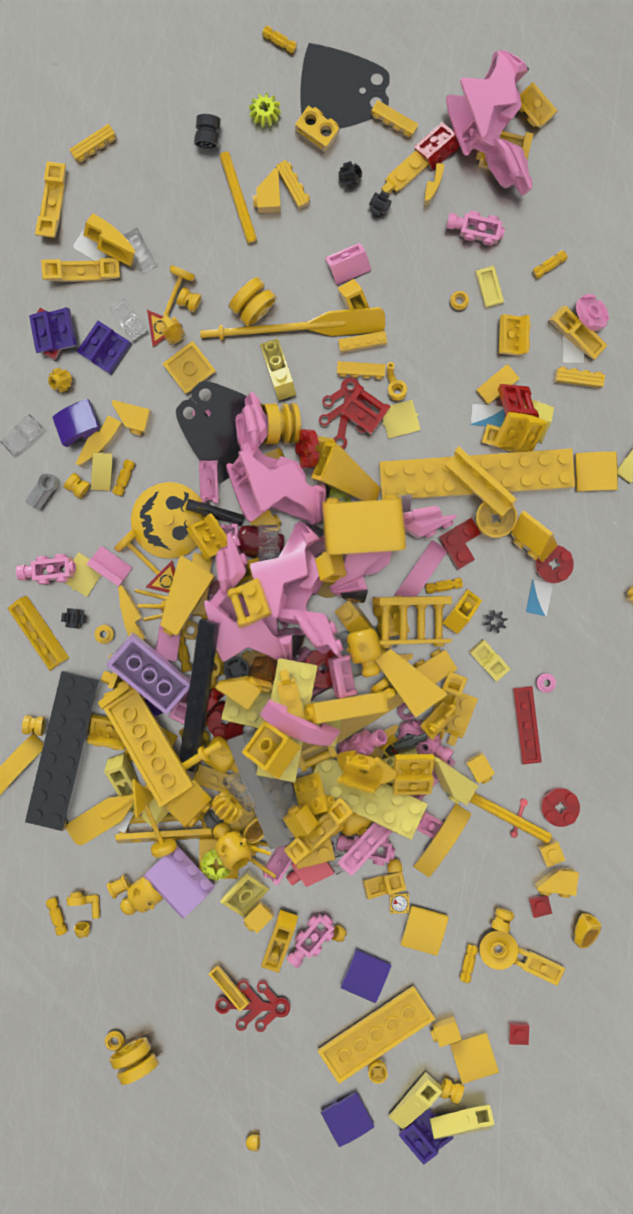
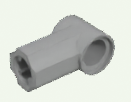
[25,473,59,511]

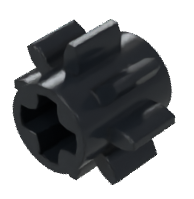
[338,161,362,187]
[369,190,392,216]
[61,608,86,629]
[483,610,508,633]

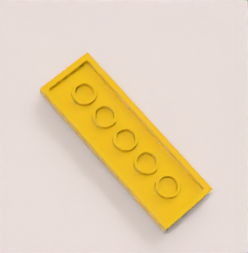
[103,688,195,808]
[318,985,435,1084]

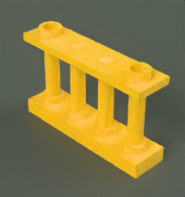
[373,596,452,648]

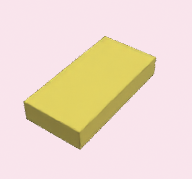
[475,266,504,309]

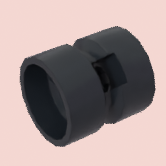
[194,114,221,149]
[224,657,250,679]

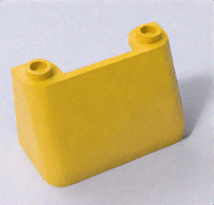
[322,494,406,555]

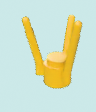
[134,589,168,621]
[247,841,279,878]

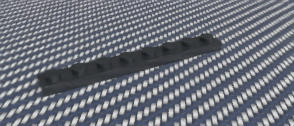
[179,618,220,773]

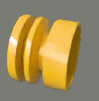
[261,403,301,444]
[476,502,517,539]

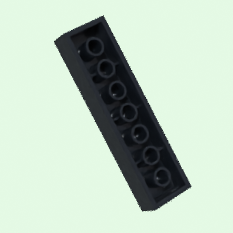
[25,670,102,831]

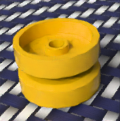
[228,277,277,327]
[108,1037,159,1085]

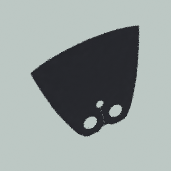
[300,43,390,132]
[176,381,263,484]

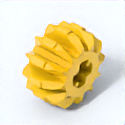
[211,790,245,824]

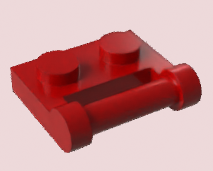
[498,384,539,418]
[340,385,391,434]

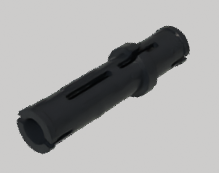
[185,499,244,526]

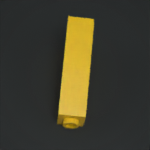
[311,442,381,501]
[160,555,215,637]
[375,648,447,718]
[304,692,388,724]

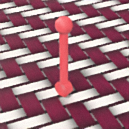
[510,799,528,838]

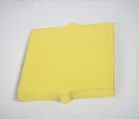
[382,400,421,439]
[64,552,101,597]

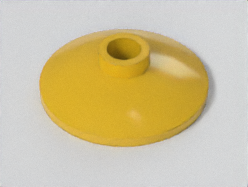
[479,930,518,970]

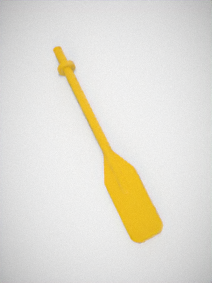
[200,307,385,341]
[66,740,224,845]

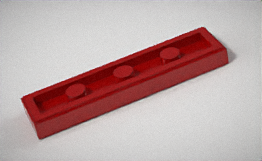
[513,686,542,765]

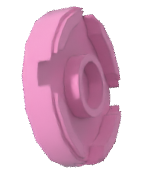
[576,294,609,331]

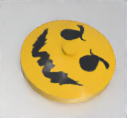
[131,482,206,559]

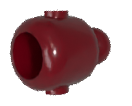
[238,525,284,558]

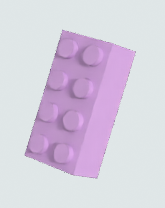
[106,632,190,715]

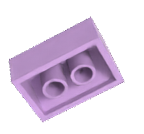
[143,845,215,919]

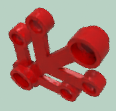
[319,377,371,450]
[215,979,290,1032]

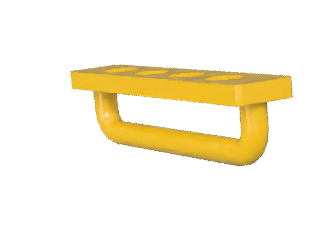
[115,813,213,844]

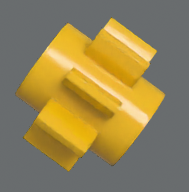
[48,367,72,393]

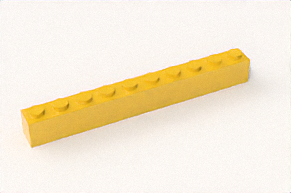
[298,648,458,768]

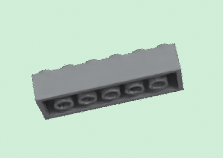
[227,728,298,849]

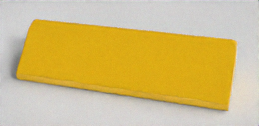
[7,596,69,671]

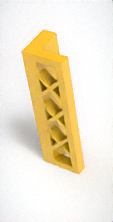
[445,447,517,518]

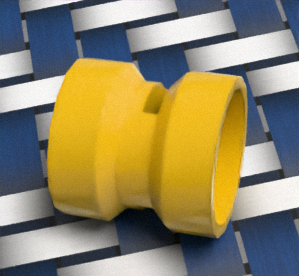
[176,287,202,313]
[63,472,90,499]
[370,677,397,701]
[22,715,45,736]
[491,908,515,933]
[368,1058,388,1084]
[439,1078,464,1104]

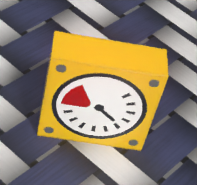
[389,893,409,914]

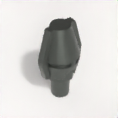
[393,733,428,752]

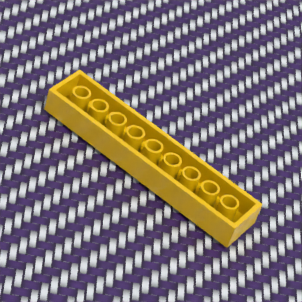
[379,448,575,500]

